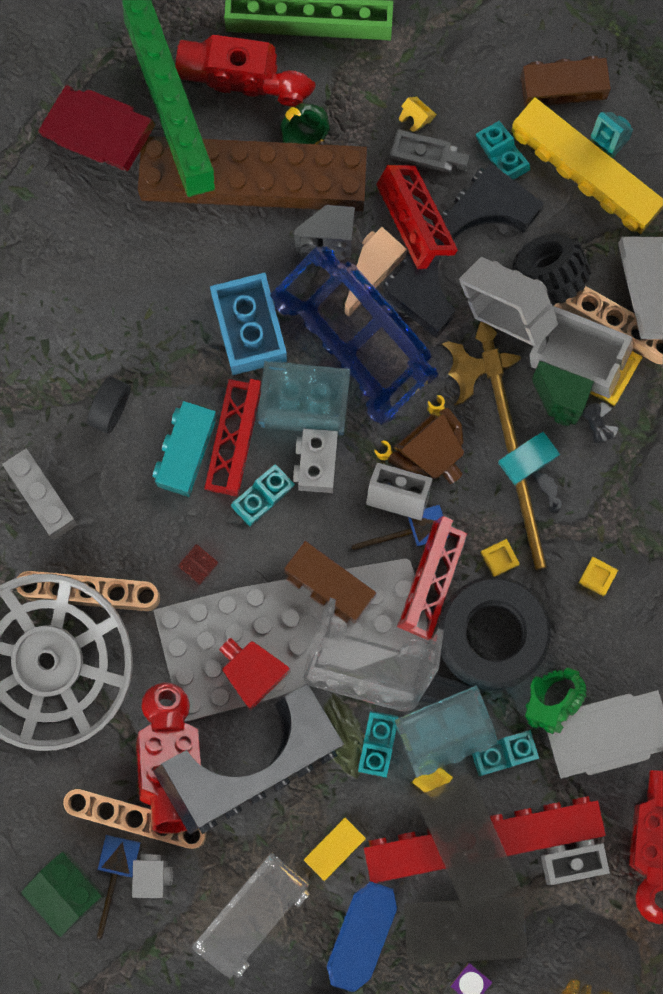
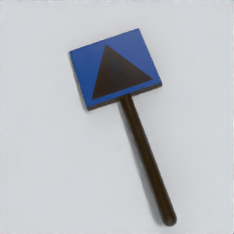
[351,505,450,550]
[97,835,141,939]

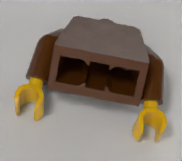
[374,395,464,484]

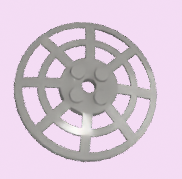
[0,574,133,751]

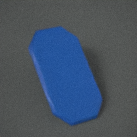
[327,881,397,992]

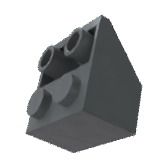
[294,205,355,260]

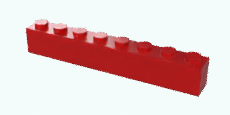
[363,796,606,883]

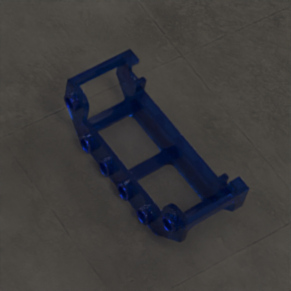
[270,246,439,425]

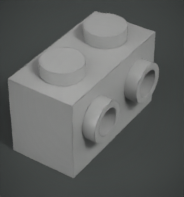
[293,429,338,493]
[366,463,433,521]
[541,839,610,885]
[132,854,173,898]

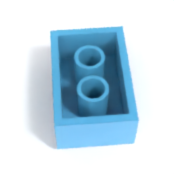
[210,272,287,376]

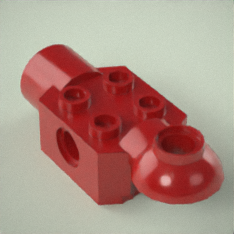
[175,35,316,107]
[136,682,201,834]
[629,770,663,924]

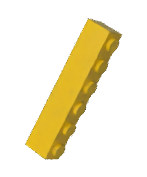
[511,97,663,234]

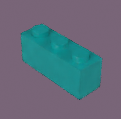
[152,401,217,497]

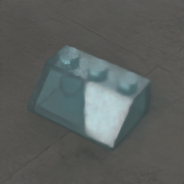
[258,361,350,435]
[394,685,498,778]

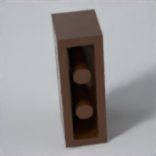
[521,56,611,108]
[284,541,377,624]

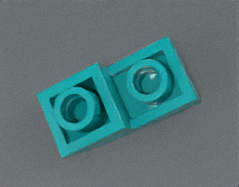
[476,121,530,180]
[498,432,560,485]
[231,464,295,527]
[358,711,399,778]
[470,730,539,777]

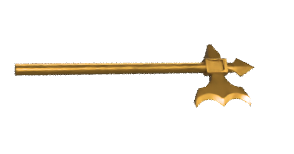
[442,321,547,570]

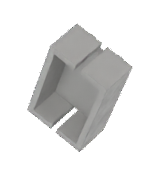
[459,257,558,347]
[529,306,633,398]

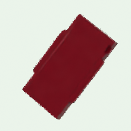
[38,85,156,172]

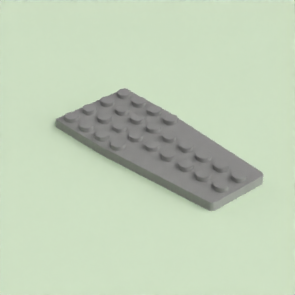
[153,559,431,723]

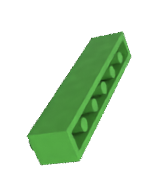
[224,0,393,41]

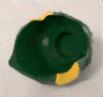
[281,103,330,144]

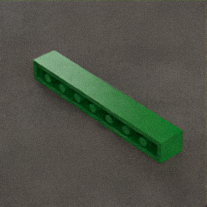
[122,0,215,197]

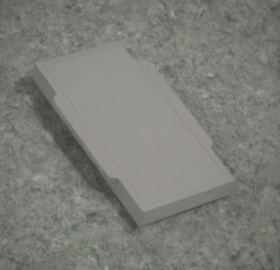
[618,237,663,339]
[547,690,663,779]

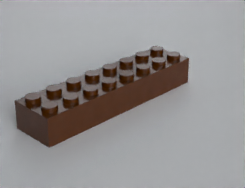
[138,136,367,212]

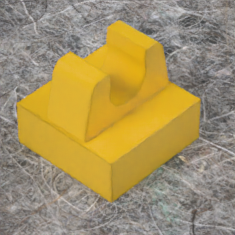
[399,97,437,132]

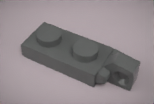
[390,130,470,172]

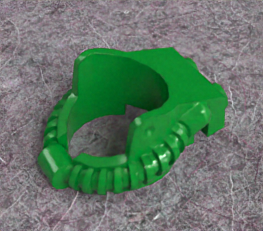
[525,667,587,734]

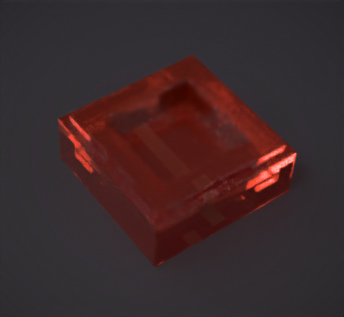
[178,544,219,585]

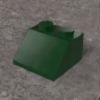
[532,361,594,426]
[21,851,105,937]

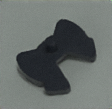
[582,402,618,443]

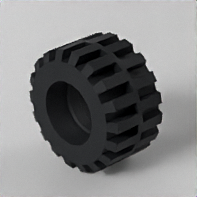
[512,232,591,306]

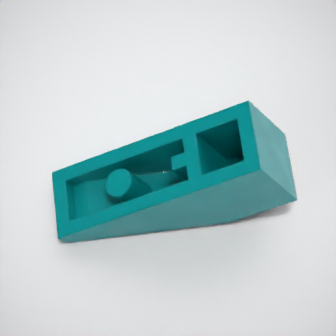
[589,112,634,158]

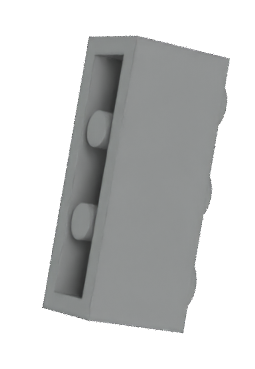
[2,448,78,540]

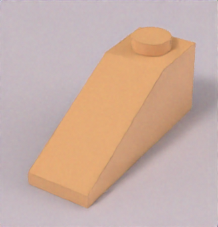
[345,227,407,317]

